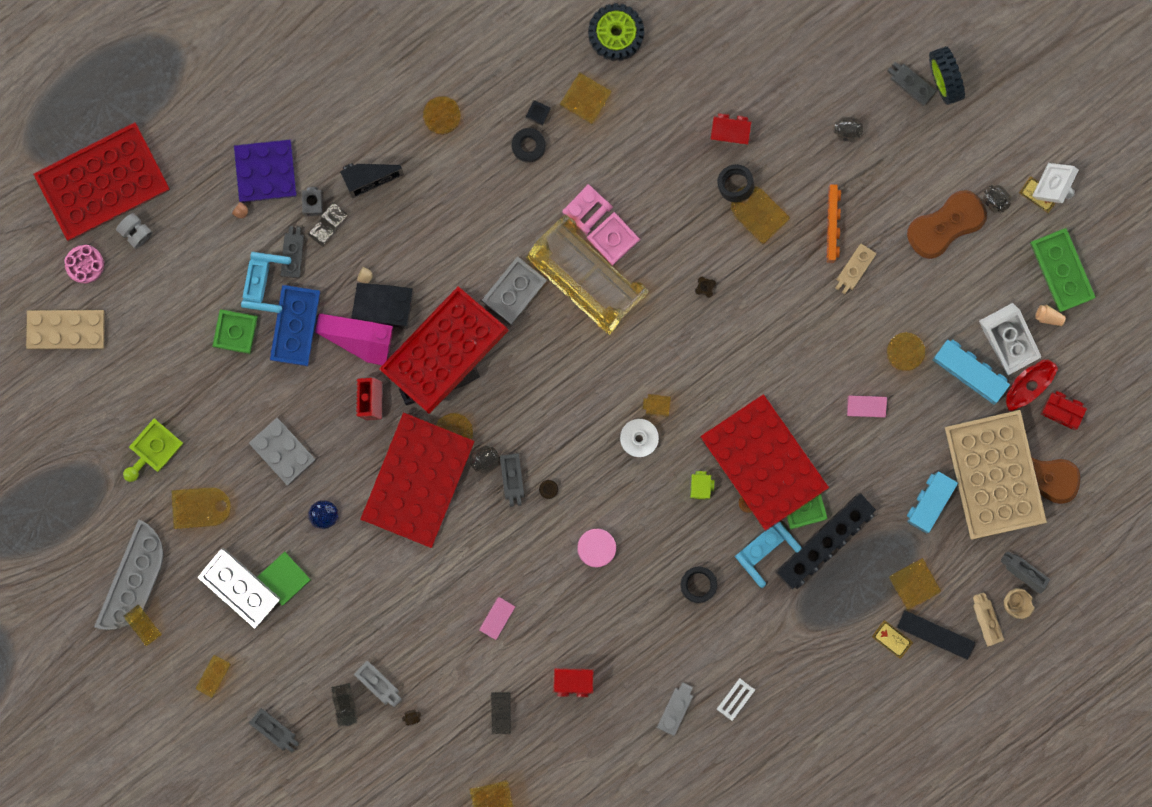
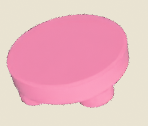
[65,245,104,284]
[578,529,616,568]

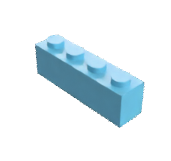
[932,340,1010,405]

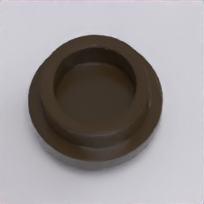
[539,480,558,499]
[402,710,421,726]

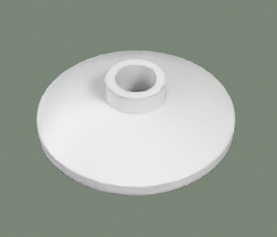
[620,419,659,457]

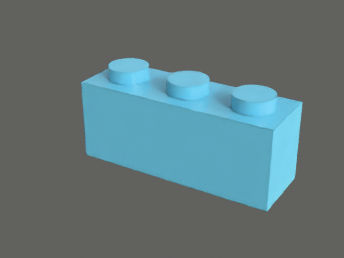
[907,471,958,534]

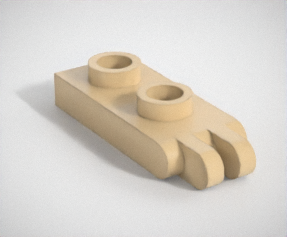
[836,243,876,294]
[973,593,1004,646]

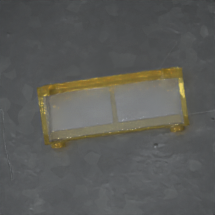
[526,214,649,335]

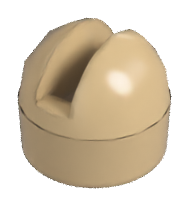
[357,267,373,283]

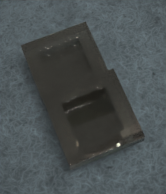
[309,203,348,247]
[491,692,511,734]

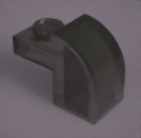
[331,683,358,727]

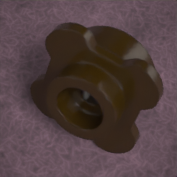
[695,277,716,298]

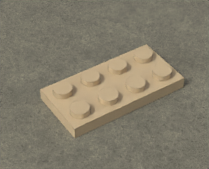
[26,310,105,349]

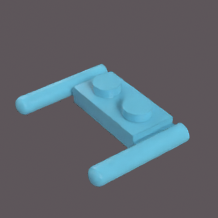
[241,252,292,313]
[735,522,801,588]

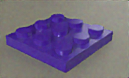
[234,140,297,203]

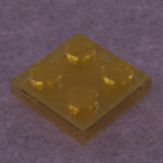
[560,72,612,125]
[889,558,941,610]

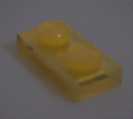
[123,604,162,646]
[195,655,231,698]

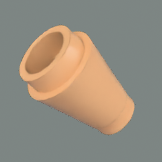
[1035,305,1066,326]

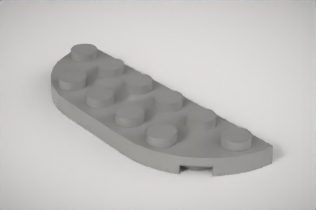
[94,520,163,630]

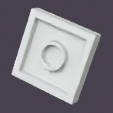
[1033,163,1079,203]

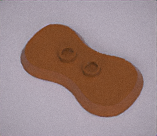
[907,190,987,259]
[1032,457,1080,504]

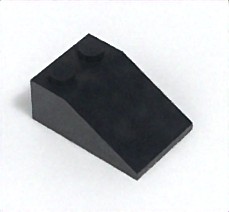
[340,163,404,199]
[351,283,414,329]

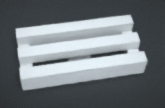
[717,678,755,721]

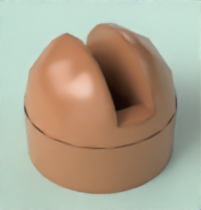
[232,202,248,218]

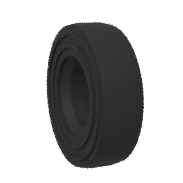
[511,128,546,162]

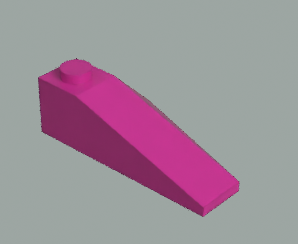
[315,314,394,366]

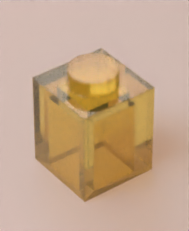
[642,394,671,418]

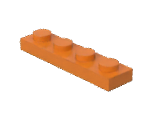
[827,184,841,263]

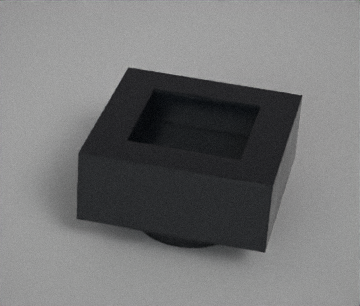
[526,100,551,126]

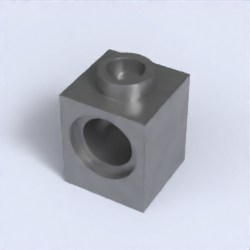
[302,187,323,216]

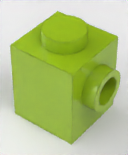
[690,471,714,500]

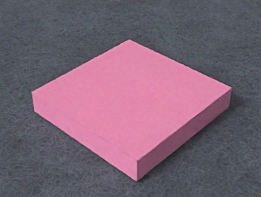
[586,212,640,266]

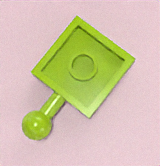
[123,418,184,482]

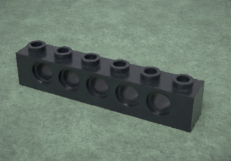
[775,493,876,589]

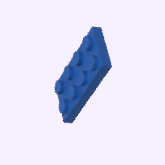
[270,285,320,367]

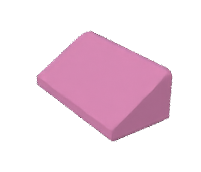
[847,396,887,418]
[479,597,515,640]

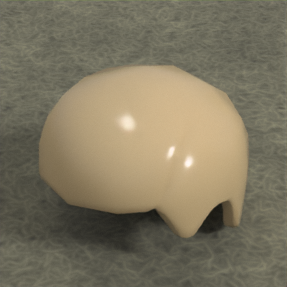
[1004,588,1034,619]

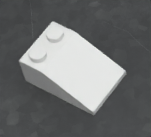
[979,303,1041,375]

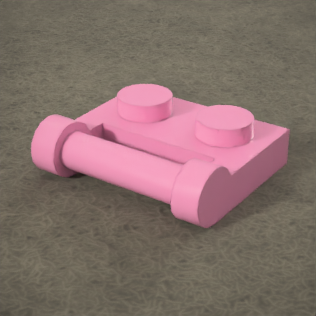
[562,184,613,235]

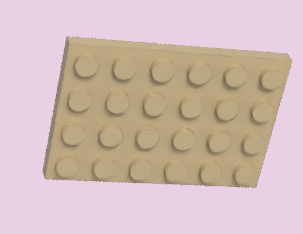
[945,410,1047,540]

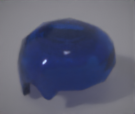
[308,500,338,529]

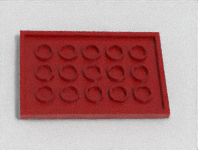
[33,122,170,242]
[379,287,509,414]
[700,394,829,532]
[360,412,475,548]

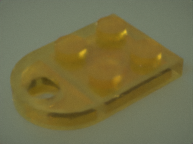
[731,186,790,245]
[171,488,231,529]

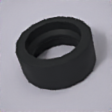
[717,164,755,203]
[680,566,717,603]

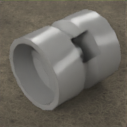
[116,213,153,249]

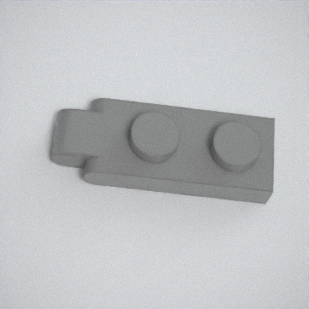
[354,660,402,707]
[657,682,693,736]

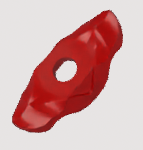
[1006,360,1058,411]

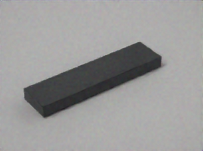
[896,610,975,660]

